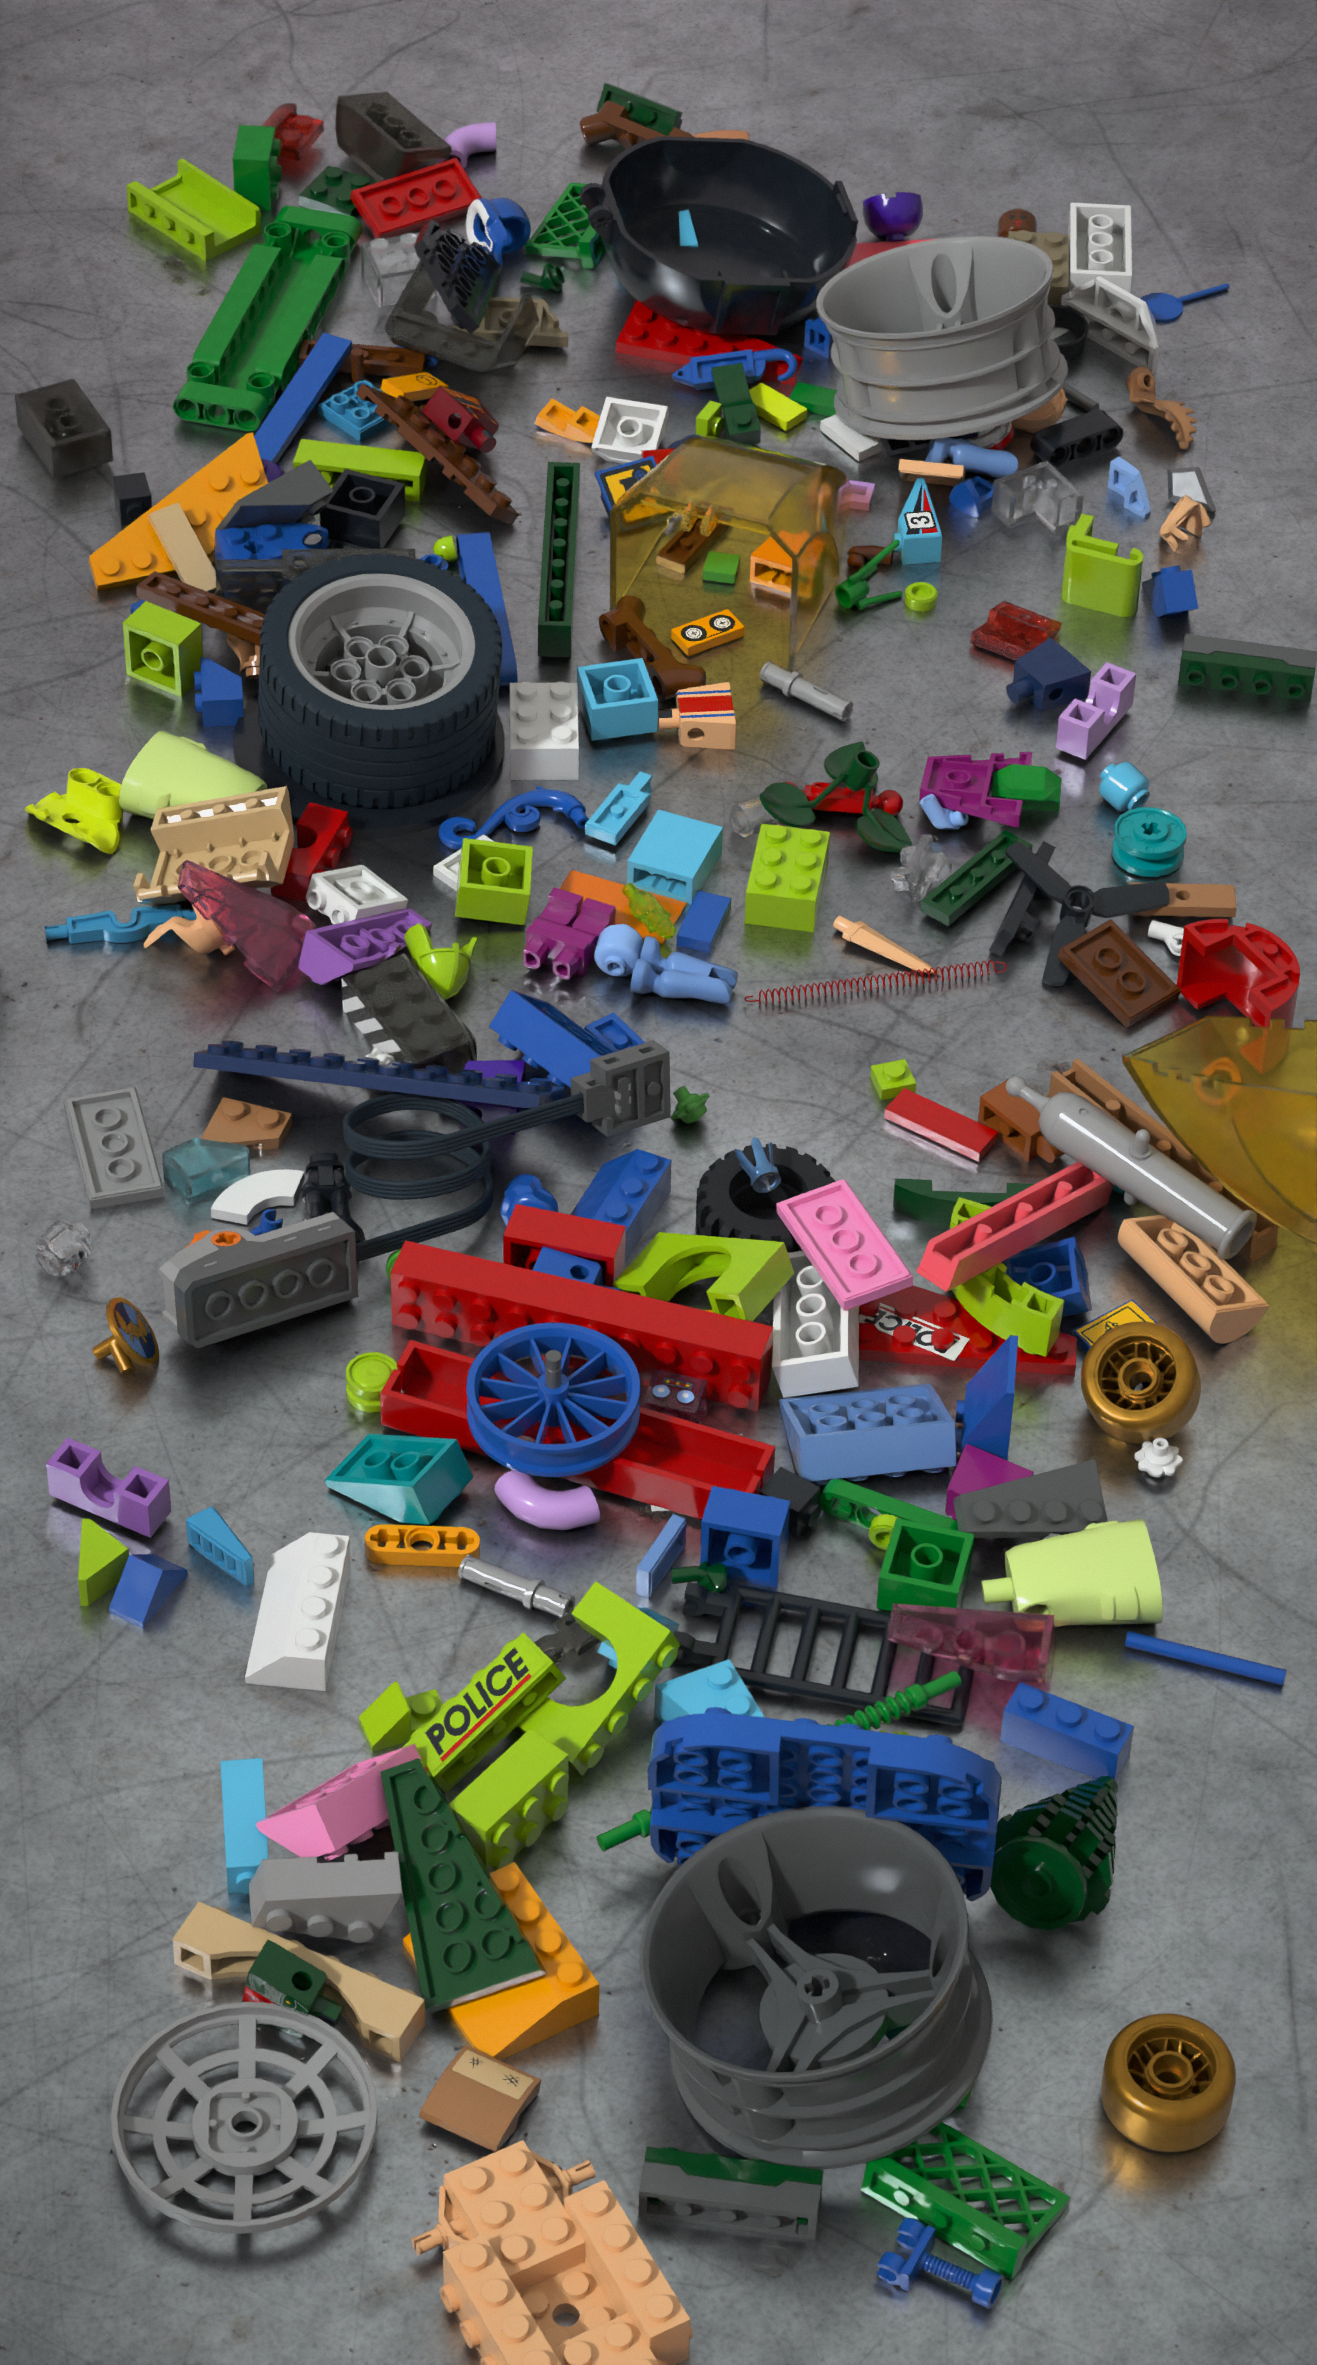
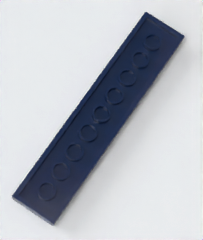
[193,1041,564,1109]

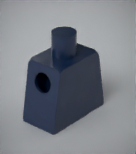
[1006,638,1091,711]

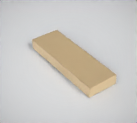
[148,502,222,593]

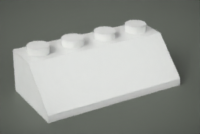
[245,1532,351,1691]

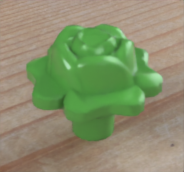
[670,1085,710,1124]

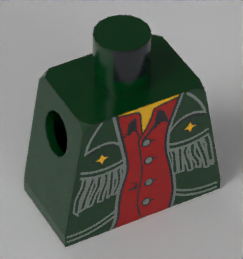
[242,1939,344,2038]

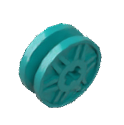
[1112,807,1187,877]

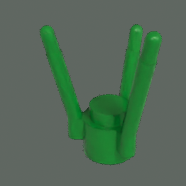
[835,540,903,610]

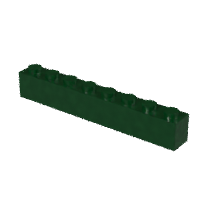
[538,462,580,658]

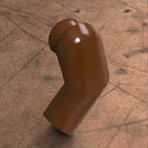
[847,545,894,569]

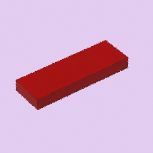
[884,1088,998,1162]

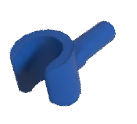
[250,1209,283,1236]

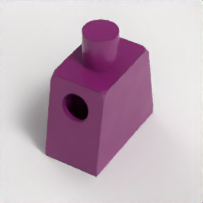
[945,1444,1034,1521]

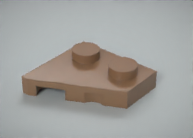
[197,1097,292,1156]

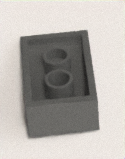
[215,459,333,530]

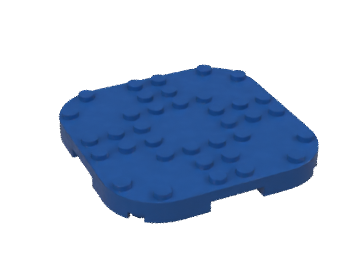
[647,1707,1002,1902]

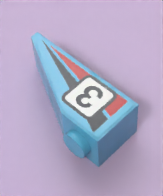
[892,477,942,565]

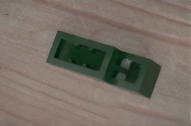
[711,363,761,448]

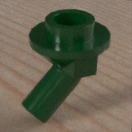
[520,263,565,292]
[671,1561,728,1593]

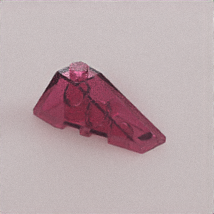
[887,1603,1056,1683]

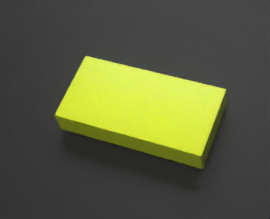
[749,383,807,431]

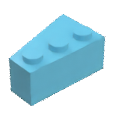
[654,1659,765,1723]

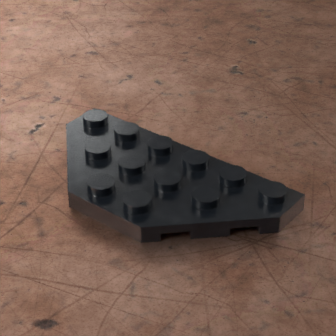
[414,220,502,334]

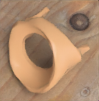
[1159,495,1211,552]

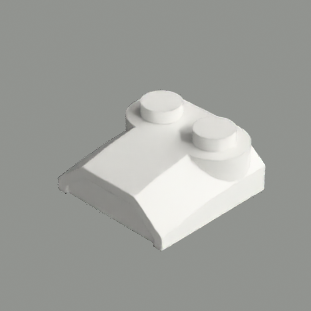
[591,397,669,464]

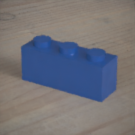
[1000,1682,1134,1781]

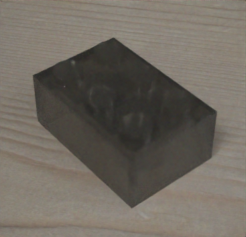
[15,378,113,478]

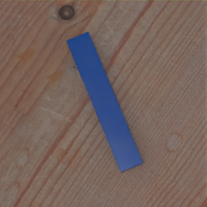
[254,333,352,463]

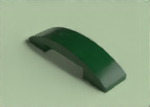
[893,1178,1034,1227]

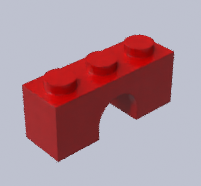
[271,802,353,903]

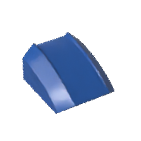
[1002,1237,1092,1316]

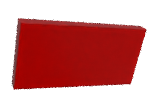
[350,158,482,242]

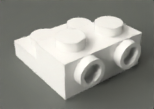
[305,865,408,925]

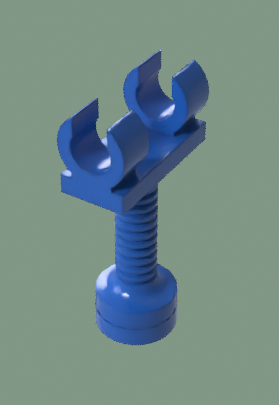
[877,2218,1004,2309]

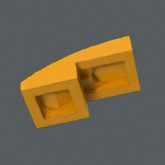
[534,398,601,443]

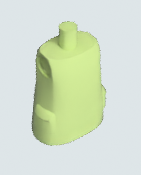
[119,730,267,819]
[981,1519,1163,1629]

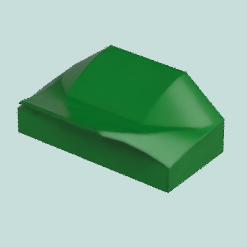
[992,764,1062,811]

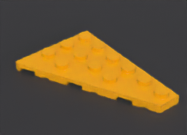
[88,433,268,591]

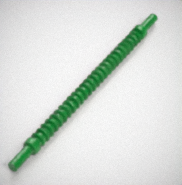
[597,1671,962,1851]

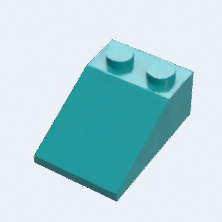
[324,1434,474,1525]

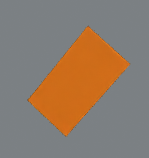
[559,870,687,944]

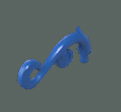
[439,786,589,850]

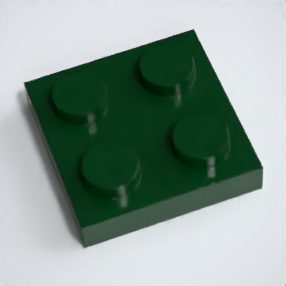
[298,166,379,217]

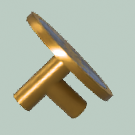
[92,1297,159,1375]

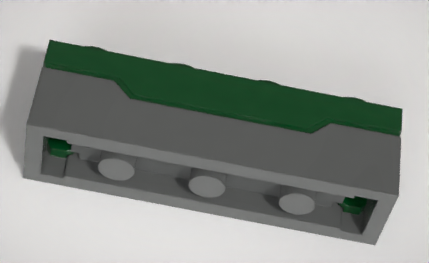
[1178,634,1317,702]
[638,2147,824,2240]

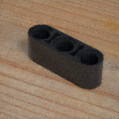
[1030,409,1124,469]

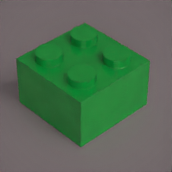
[233,125,282,212]
[876,1518,975,1625]

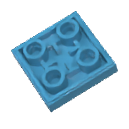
[318,379,392,442]

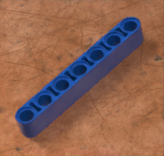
[456,532,518,687]

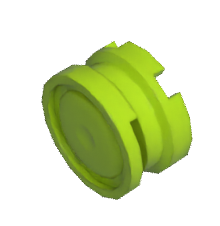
[346,1352,397,1413]

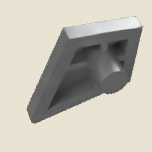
[1167,467,1216,513]

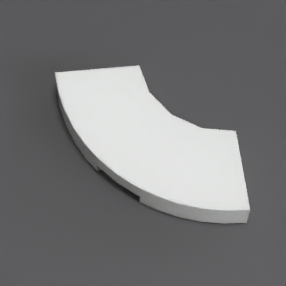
[211,1169,305,1225]

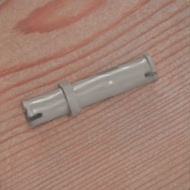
[759,661,854,722]
[458,1554,576,1620]

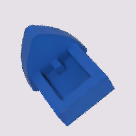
[949,476,1001,518]

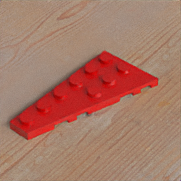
[616,300,803,386]
[859,1286,1077,1376]

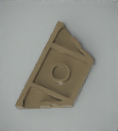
[449,297,568,347]

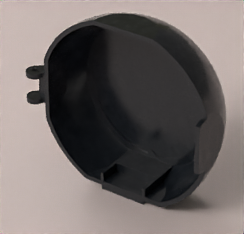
[580,136,858,336]

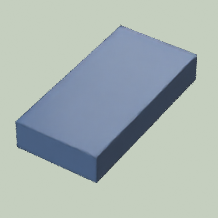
[636,1514,686,1599]

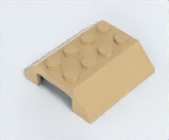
[133,786,295,906]

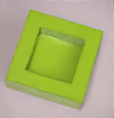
[696,400,724,441]
[870,1059,917,1100]

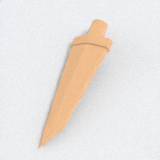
[833,915,941,974]

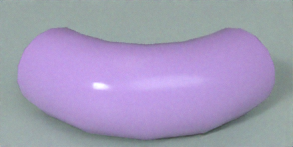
[437,122,496,169]
[494,1470,600,1531]

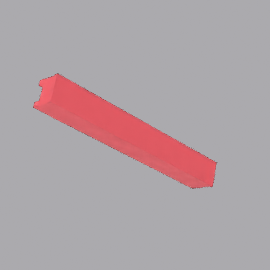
[916,1162,1114,1292]

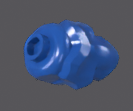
[500,1174,559,1226]

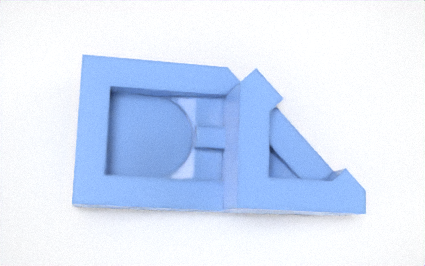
[1108,457,1151,519]

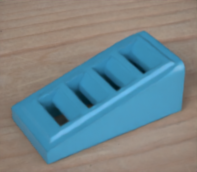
[186,1506,254,1586]

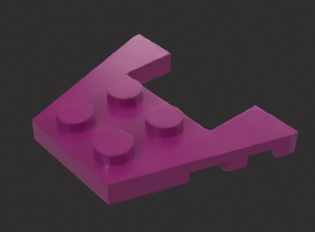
[919,752,1033,827]

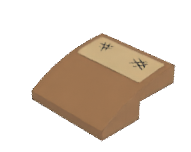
[419,2045,542,2152]

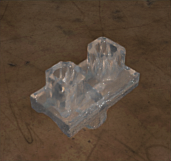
[890,834,952,901]

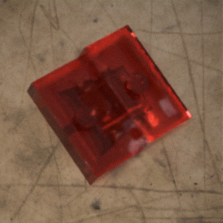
[970,601,1062,661]

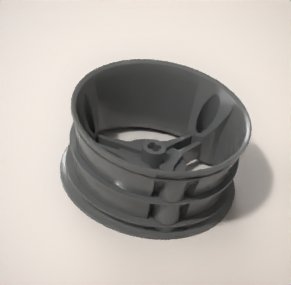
[640,1806,993,2170]

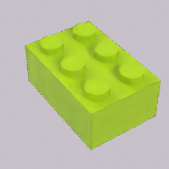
[744,824,830,932]
[449,1729,569,1873]

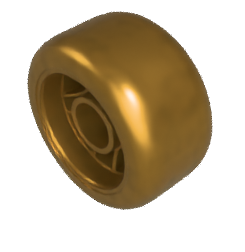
[1081,1321,1201,1444]
[1101,2013,1236,2152]

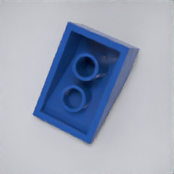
[955,1335,1018,1460]

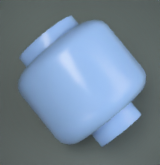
[594,924,644,977]

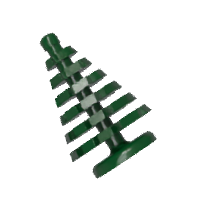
[990,1776,1118,1930]

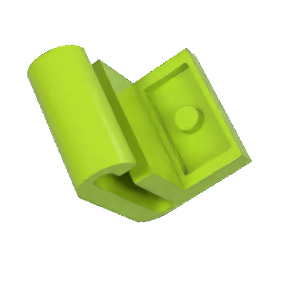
[1061,513,1144,617]

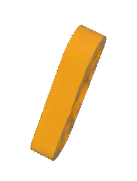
[364,1524,480,1567]

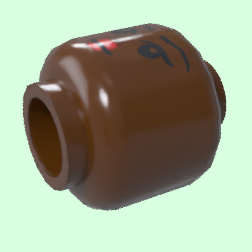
[998,208,1037,238]

